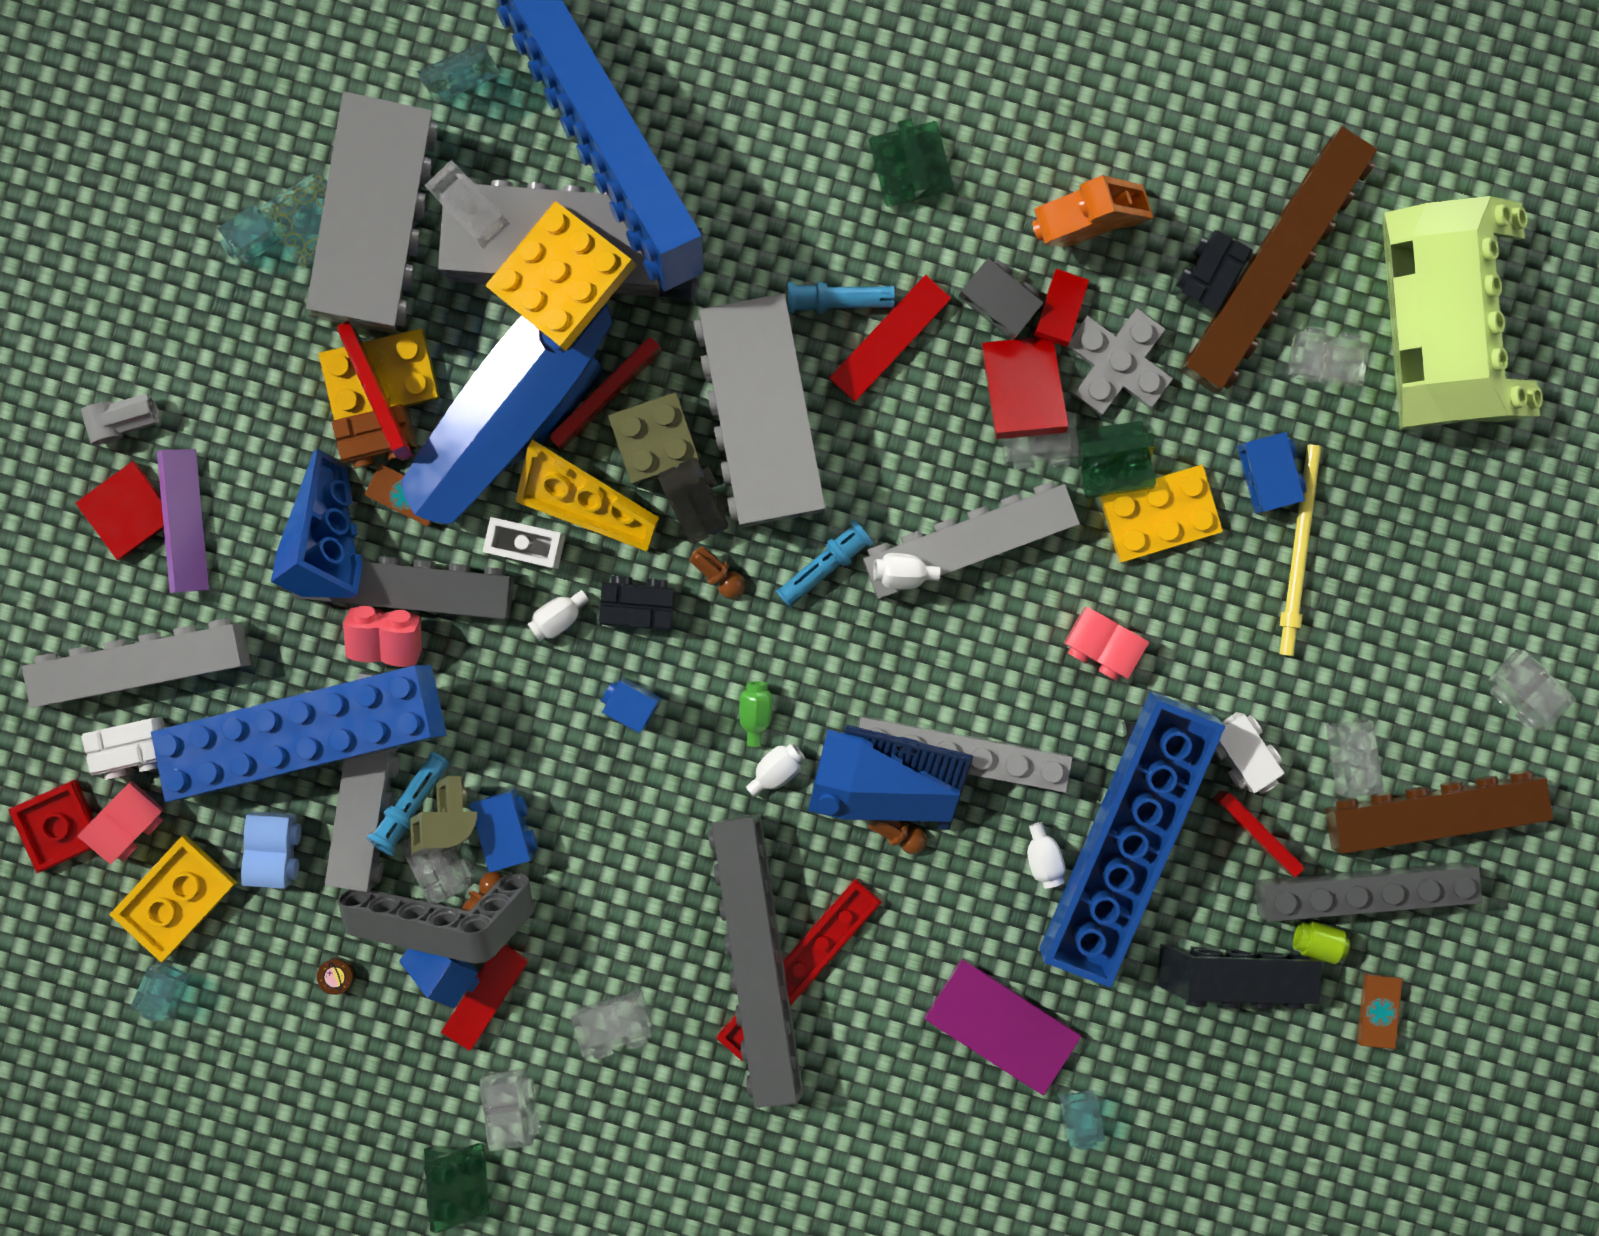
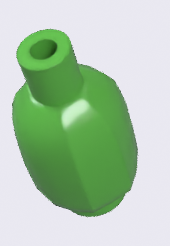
[739,681,773,747]

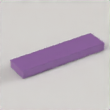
[157,449,209,593]

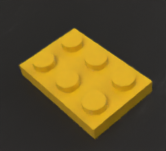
[318,328,440,420]
[1099,464,1223,563]
[109,835,238,963]

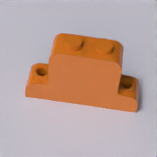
[1032,175,1154,247]

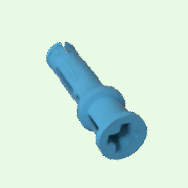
[787,282,895,314]
[776,519,874,608]
[366,752,450,856]

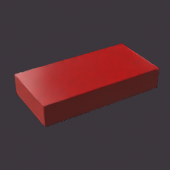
[1033,268,1089,347]

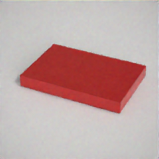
[982,337,1068,439]

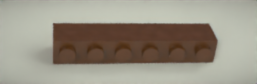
[1325,770,1553,854]

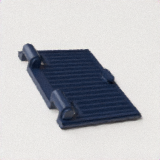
[844,724,973,831]

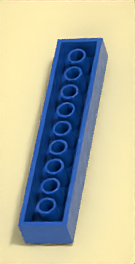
[496,0,704,292]

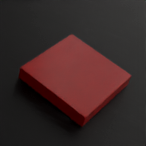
[75,461,164,560]
[8,779,94,874]

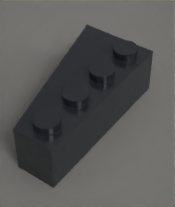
[1157,944,1323,1009]

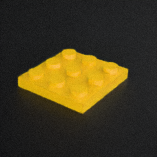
[485,201,637,351]

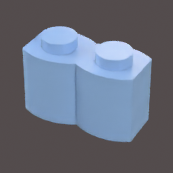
[241,811,301,889]

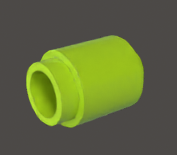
[1293,921,1350,965]

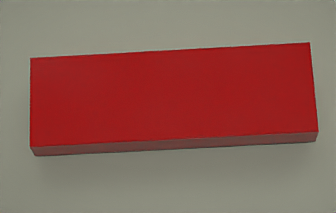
[1212,790,1304,878]
[441,944,529,1051]

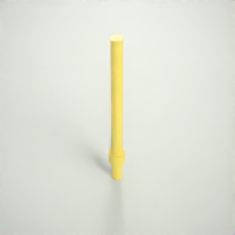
[1279,445,1321,656]

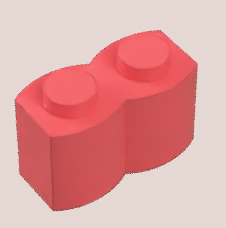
[343,605,422,667]
[1064,607,1149,681]
[77,780,164,865]

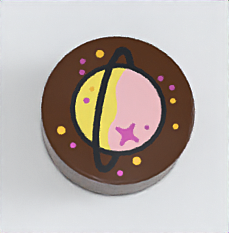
[317,957,355,995]

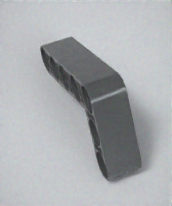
[338,873,534,964]

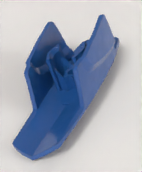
[401,303,613,524]

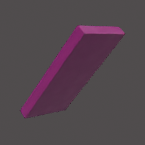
[924,958,1082,1096]

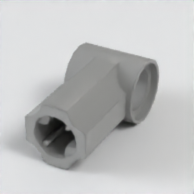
[81,393,160,445]

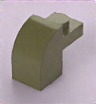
[410,776,477,854]

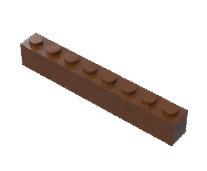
[1179,126,1378,393]

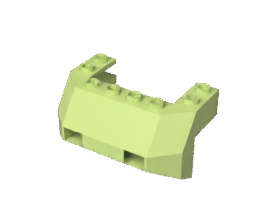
[1382,196,1543,430]

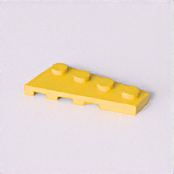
[515,440,659,551]

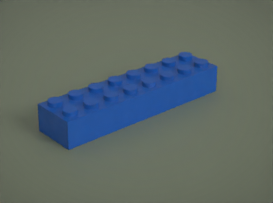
[151,665,447,802]
[1039,691,1226,988]

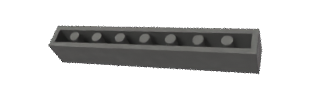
[709,814,804,1108]

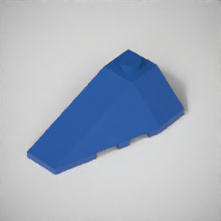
[271,449,362,598]
[808,729,960,822]

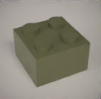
[608,392,701,486]

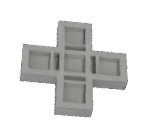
[1065,308,1173,416]

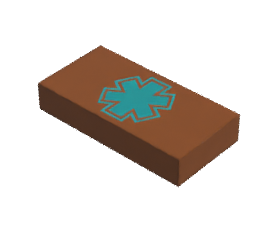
[364,464,432,527]
[1357,973,1402,1049]

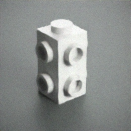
[1214,712,1285,794]

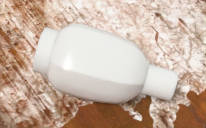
[873,553,940,589]
[527,590,589,641]
[746,743,805,797]
[1027,822,1066,889]

